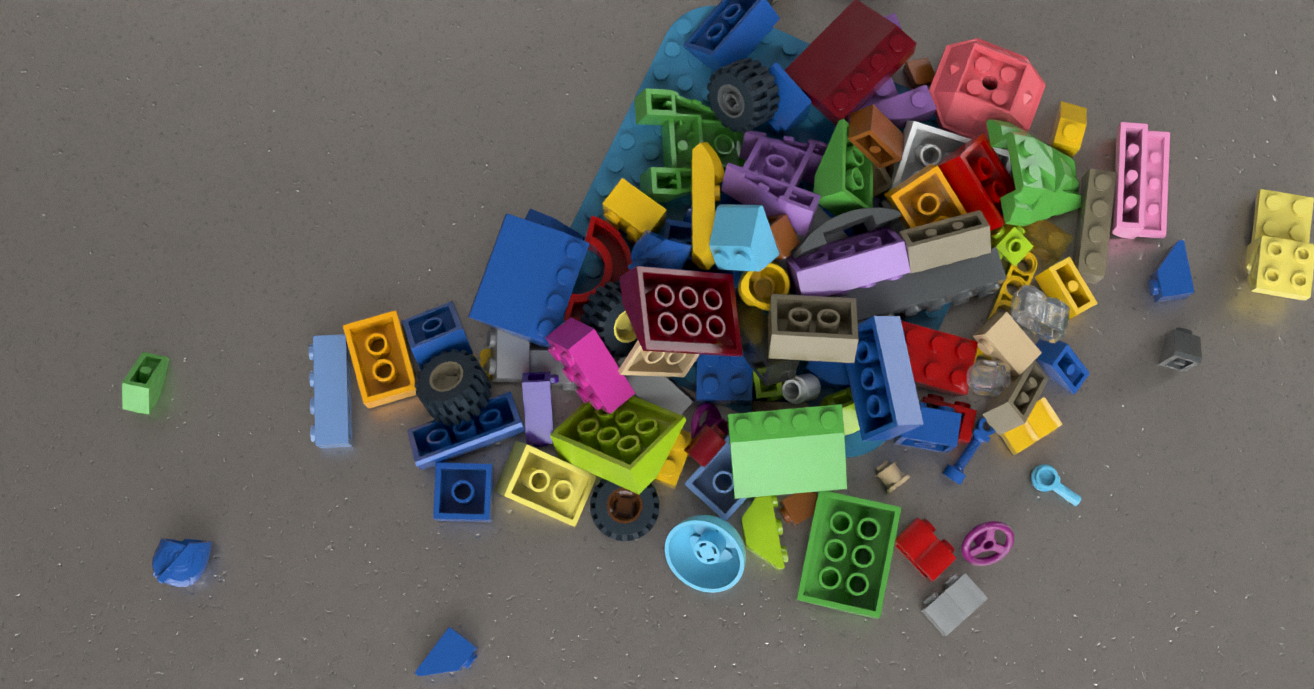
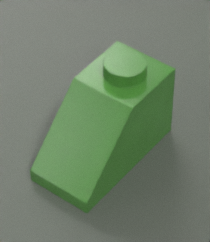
[122,352,169,415]

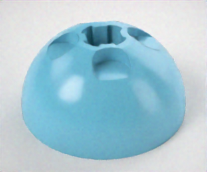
[665,515,746,593]

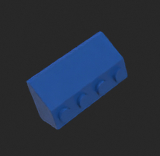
[407,391,525,470]

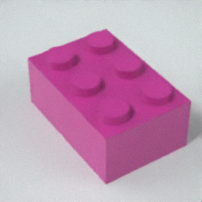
[545,317,635,414]

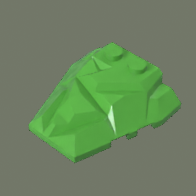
[986,119,1082,226]

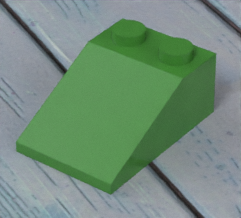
[813,119,873,216]

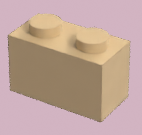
[973,312,1042,376]

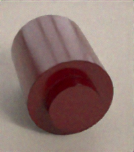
[684,424,727,468]

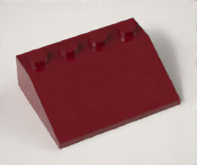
[784,0,917,126]
[620,266,743,357]

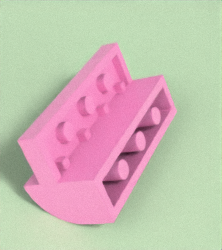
[1112,122,1170,239]

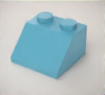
[709,204,780,272]

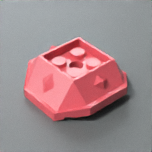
[929,38,1046,143]

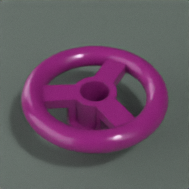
[691,402,728,439]
[961,521,1014,566]

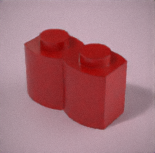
[894,517,957,582]

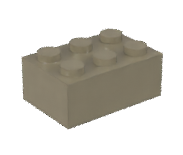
[768,294,859,363]

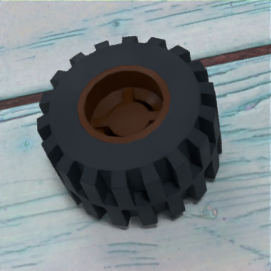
[590,479,660,541]

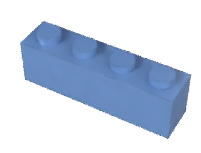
[309,334,353,448]

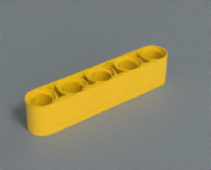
[972,252,1038,378]

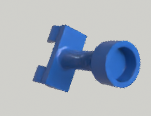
[942,417,996,485]

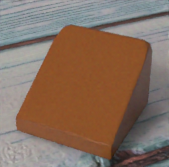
[903,57,935,89]

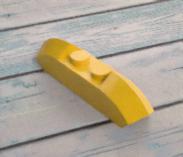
[691,142,724,271]

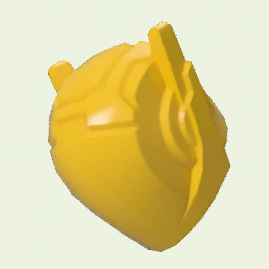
[738,260,791,311]

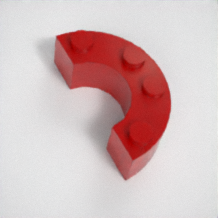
[564,215,632,324]

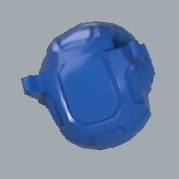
[628,230,692,270]
[152,538,212,587]

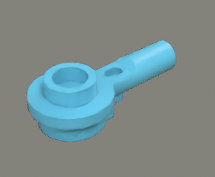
[1031,464,1082,506]

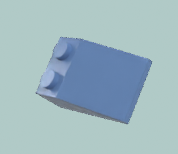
[684,435,747,521]

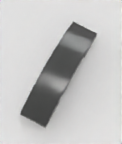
[793,208,901,259]

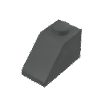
[1158,327,1202,372]

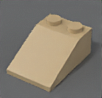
[618,340,700,377]

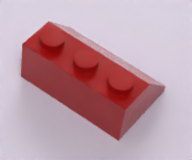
[938,133,1016,231]

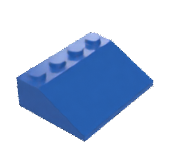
[468,214,590,347]

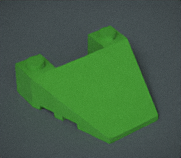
[634,88,747,203]

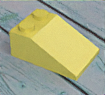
[494,441,597,527]

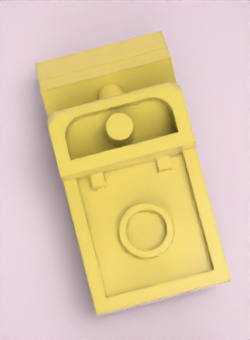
[1245,189,1314,301]

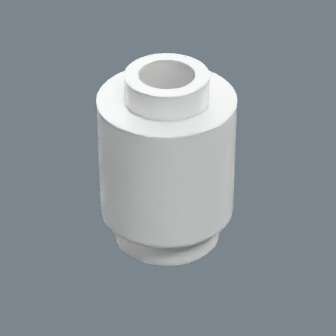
[782,373,821,404]

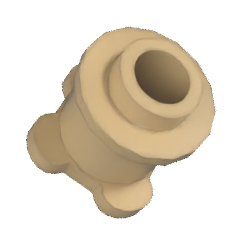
[875,459,911,494]

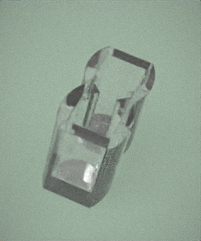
[1010,285,1070,343]

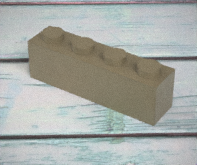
[1072,168,1117,284]

